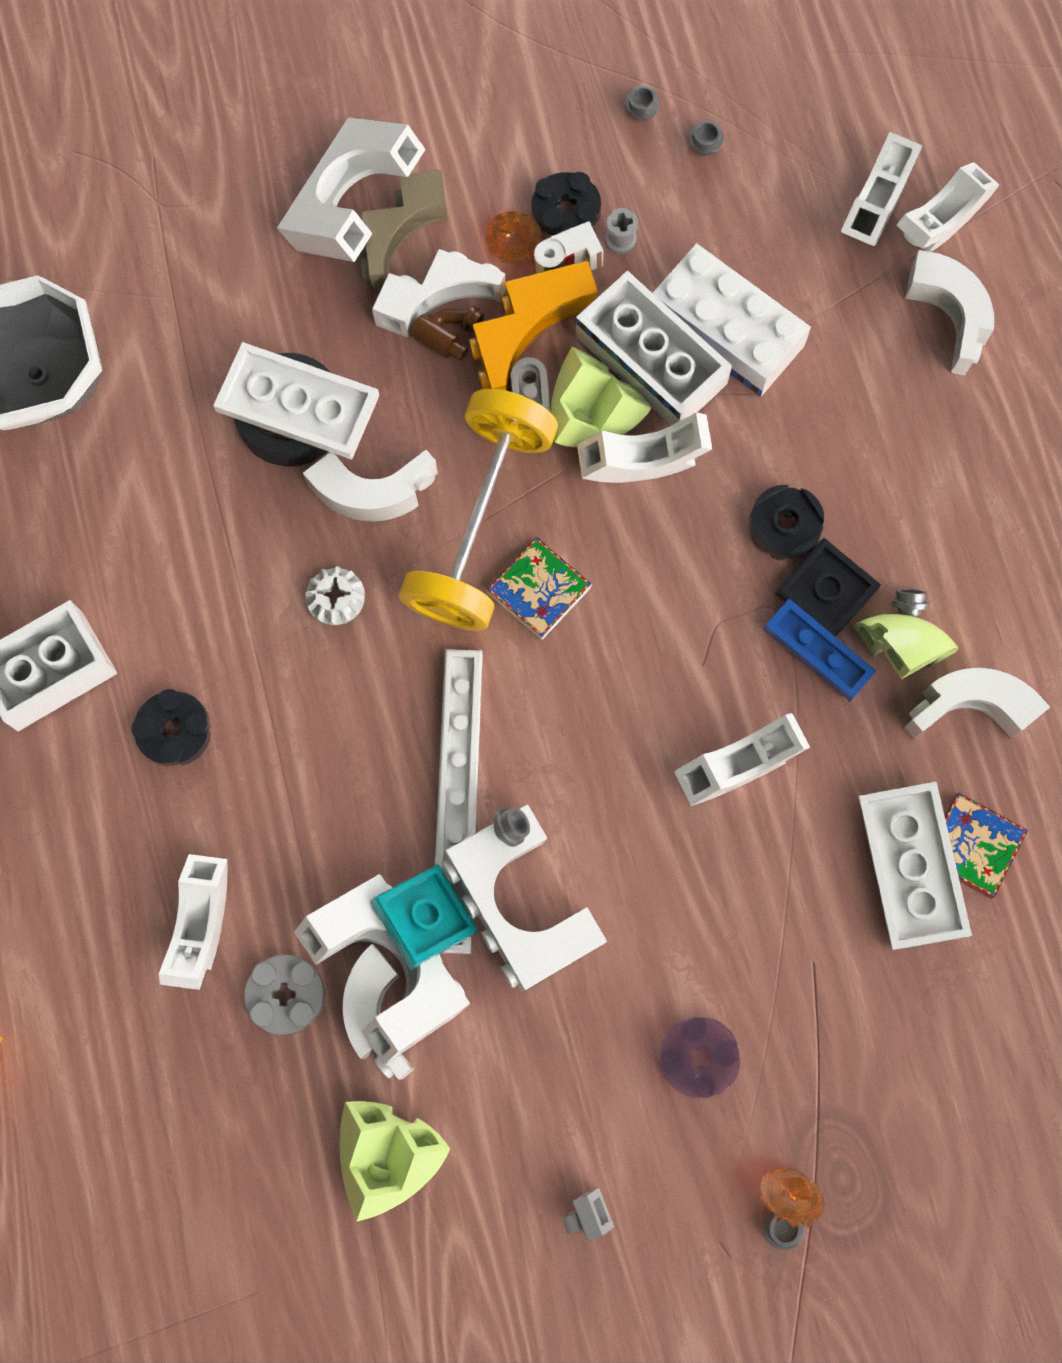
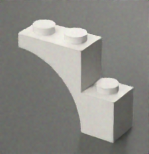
[372,249,506,338]

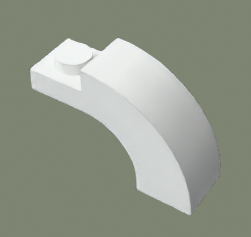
[897,162,999,252]
[674,713,810,806]
[159,854,228,990]
[343,944,414,1080]

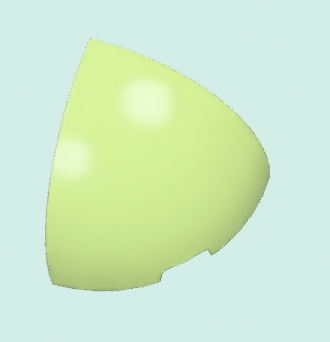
[550,347,651,447]
[853,614,959,680]
[339,1101,450,1221]

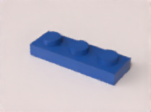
[763,599,876,702]

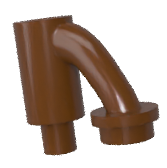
[410,305,485,361]

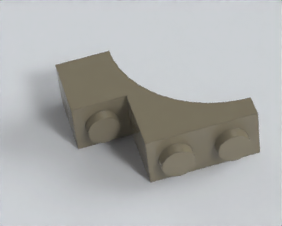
[361,169,448,293]

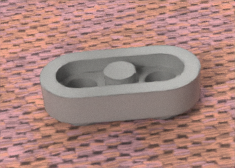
[511,357,550,411]

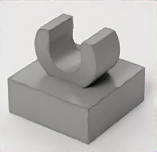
[562,1188,614,1241]

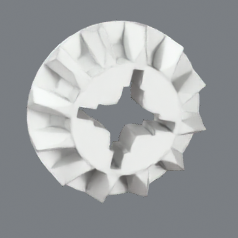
[305,566,365,625]

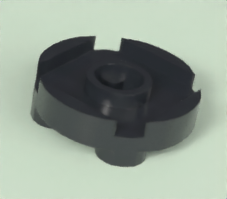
[531,172,601,236]
[749,485,824,560]
[132,689,211,767]

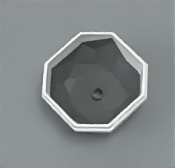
[0,275,103,430]

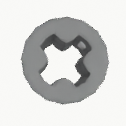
[605,208,638,254]

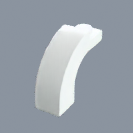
[841,132,922,246]
[905,250,994,376]
[577,412,712,483]
[303,450,438,522]
[904,668,1050,739]

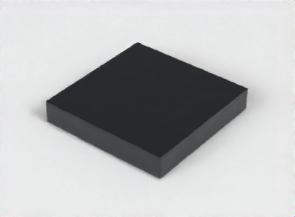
[775,538,881,637]

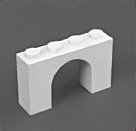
[277,118,425,262]
[442,804,607,992]
[294,874,470,1065]

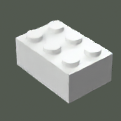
[0,600,118,731]

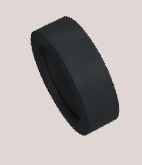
[233,353,331,466]

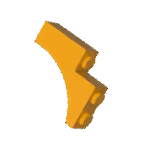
[469,261,598,391]

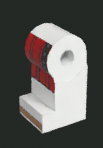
[534,221,603,274]

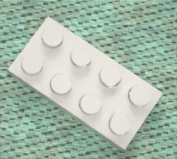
[213,342,380,460]
[859,782,972,950]

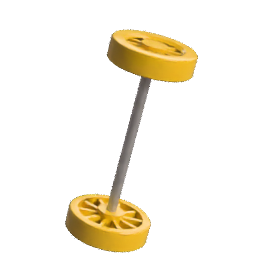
[398,389,558,631]

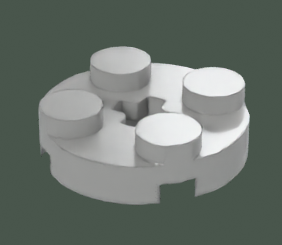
[245,955,325,1035]

